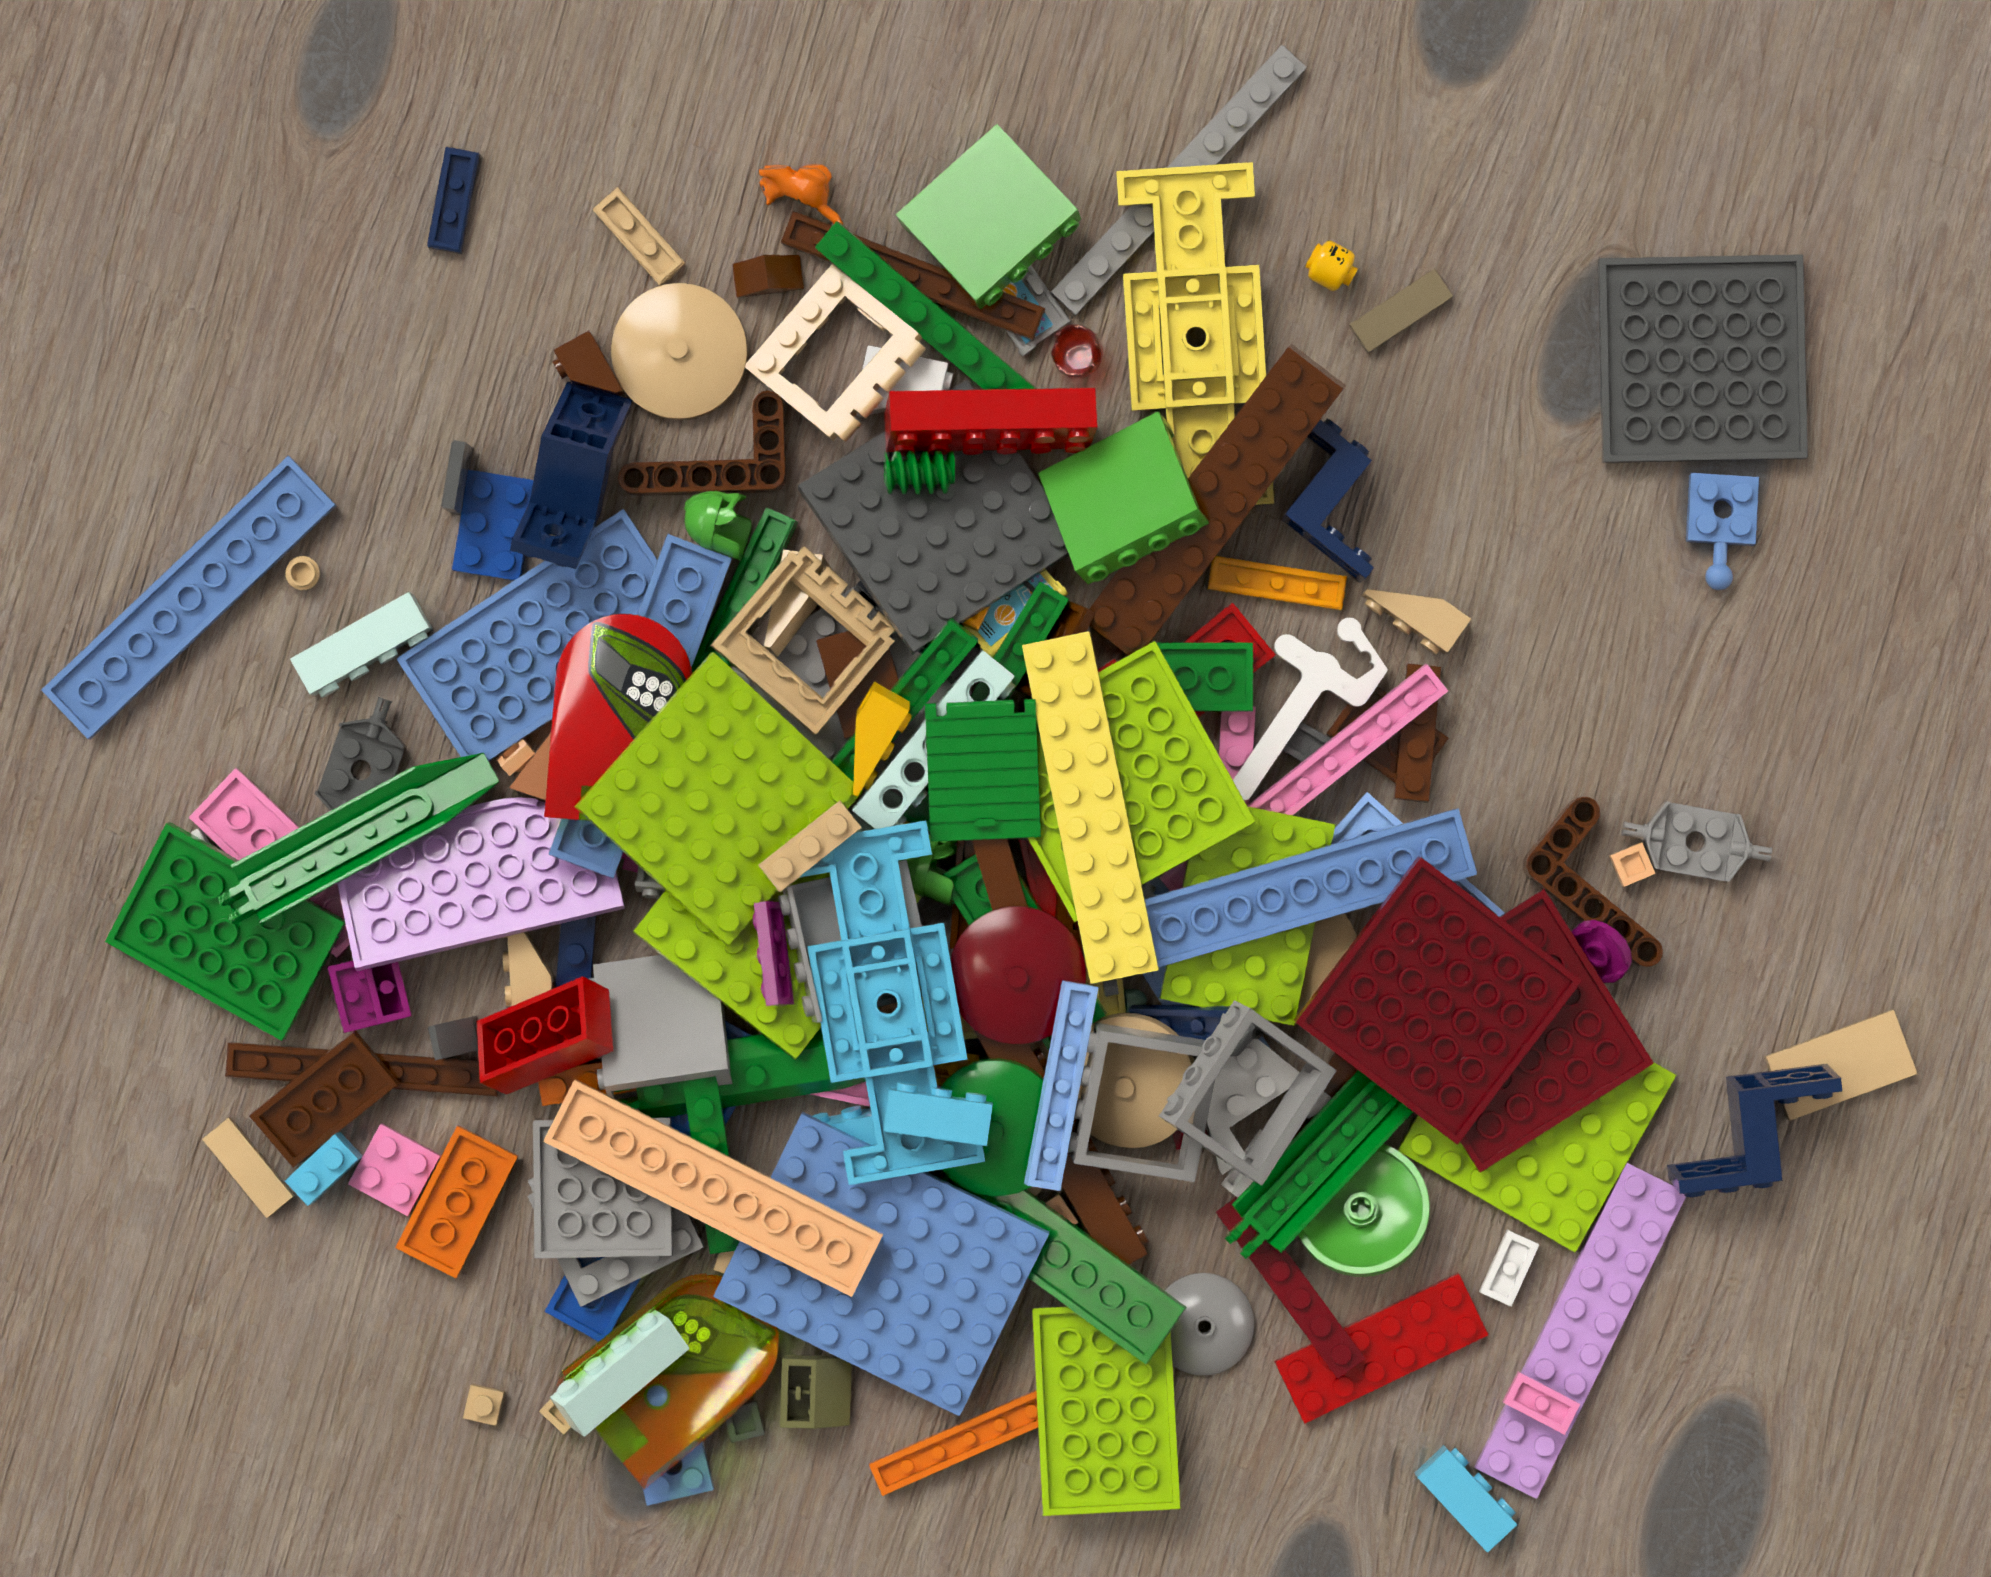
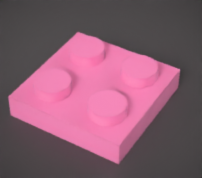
[348,1123,442,1216]

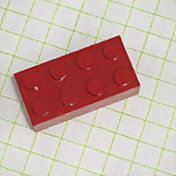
[477,976,613,1095]

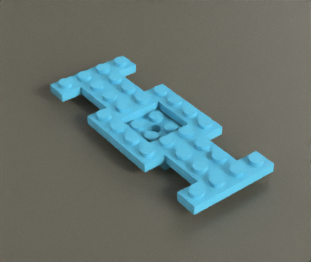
[799,820,985,1185]

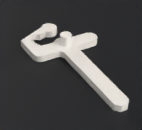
[1233,618,1388,801]

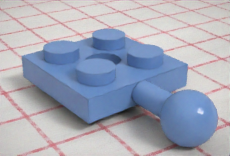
[1686,473,1759,590]
[631,1384,714,1506]

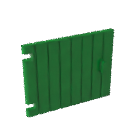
[925,699,1041,842]

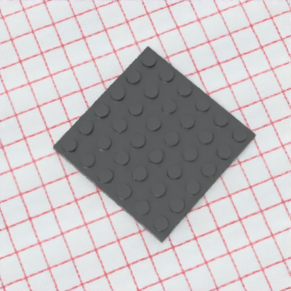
[1598,255,1808,463]
[798,380,1069,655]

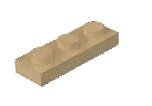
[758,800,862,892]

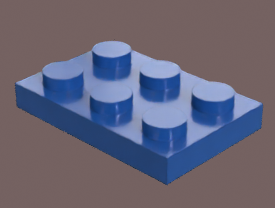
[452,470,533,581]

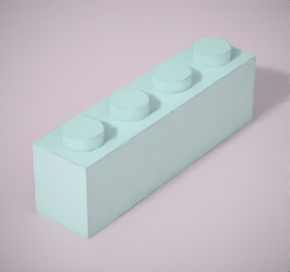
[290,592,433,698]
[550,1310,690,1437]

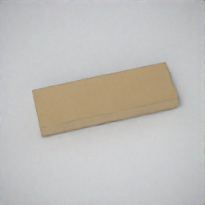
[592,187,686,286]
[202,1117,295,1218]

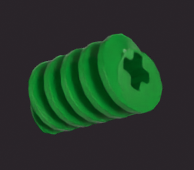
[883,451,955,494]

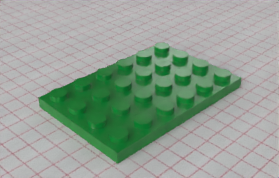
[105,822,346,1041]

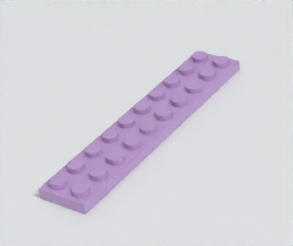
[1474,1163,1686,1499]

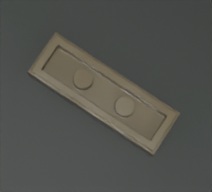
[1349,268,1453,354]

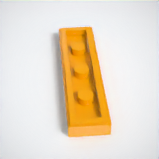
[1207,556,1347,611]

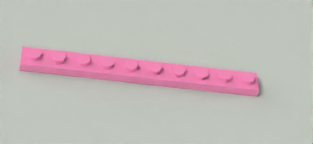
[1159,664,1448,891]

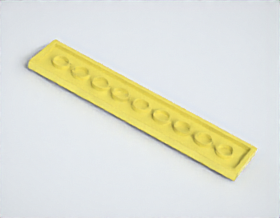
[1022,631,1159,984]

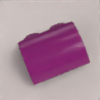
[327,961,412,1033]

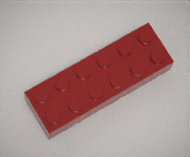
[884,388,1098,456]

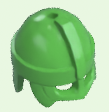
[684,491,752,560]
[898,834,957,906]

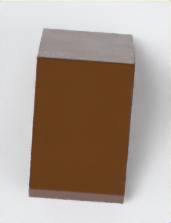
[732,255,804,298]

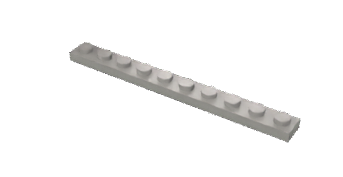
[1051,45,1307,316]

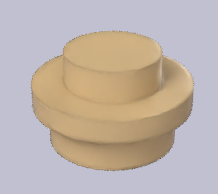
[286,556,320,590]

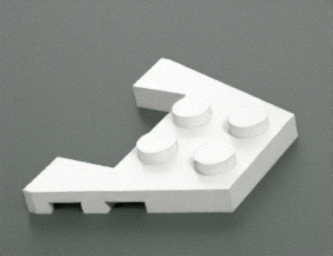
[1207,1039,1331,1175]

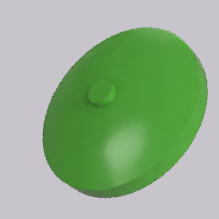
[1298,1144,1430,1277]

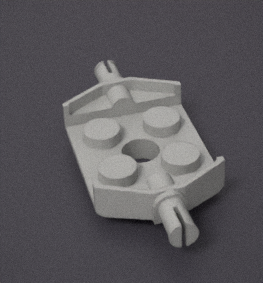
[1621,801,1772,882]

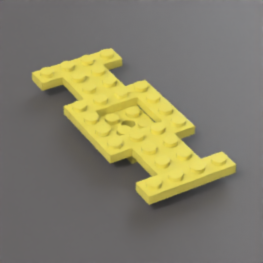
[1116,162,1274,505]

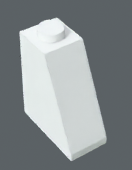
[856,345,953,417]

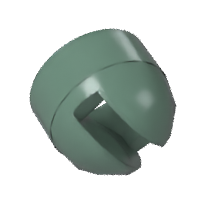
[1124,989,1147,1013]

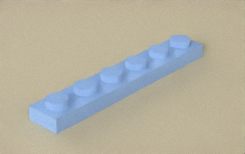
[1024,980,1099,1191]

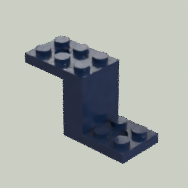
[510,381,632,569]
[1281,418,1374,583]
[1667,1064,1843,1197]

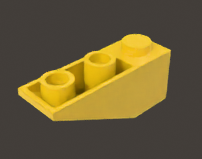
[853,682,912,797]

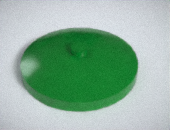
[940,1058,1044,1196]

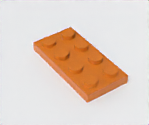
[395,1125,519,1278]

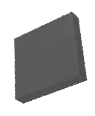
[441,440,473,515]

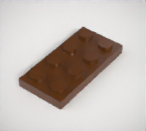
[249,1030,399,1168]

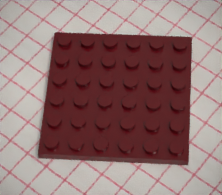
[1294,856,1582,1145]
[1460,889,1654,1173]

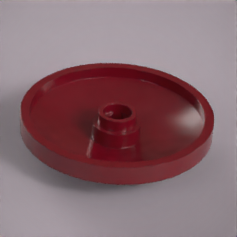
[950,906,1086,1044]

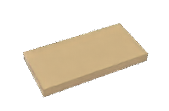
[1764,1010,1917,1121]

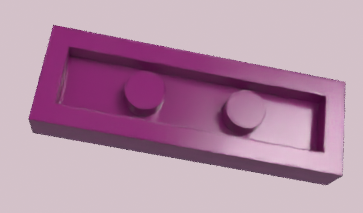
[753,901,794,1006]

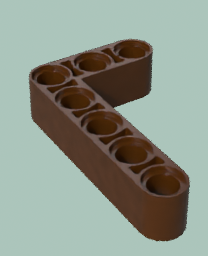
[618,391,787,496]
[1522,797,1663,967]

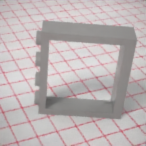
[1159,1000,1337,1186]
[1068,1023,1215,1182]

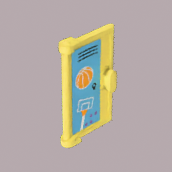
[963,570,1068,658]

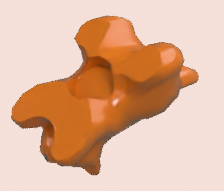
[759,164,843,225]

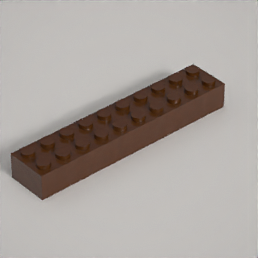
[1089,344,1346,655]

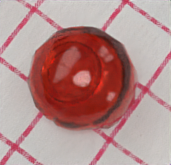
[1051,324,1103,378]

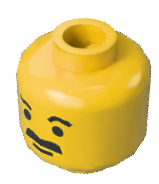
[1305,240,1358,291]

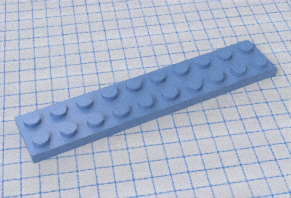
[41,456,337,740]
[548,534,732,879]
[1145,808,1477,967]

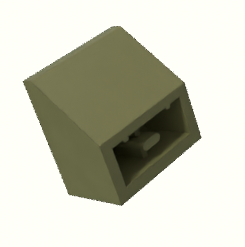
[780,1354,852,1429]

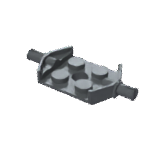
[314,697,406,811]

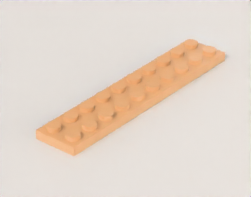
[543,1079,883,1297]

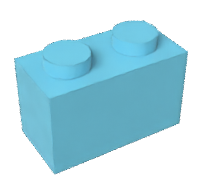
[285,1132,363,1206]

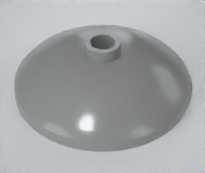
[1164,1273,1254,1375]

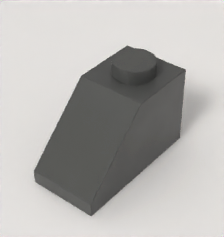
[428,1016,478,1060]

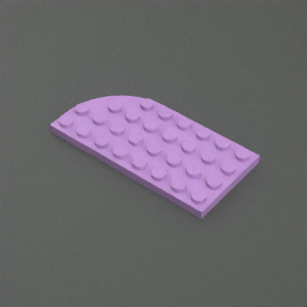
[337,797,625,971]

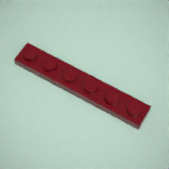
[1215,1197,1365,1379]

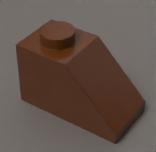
[552,330,625,396]

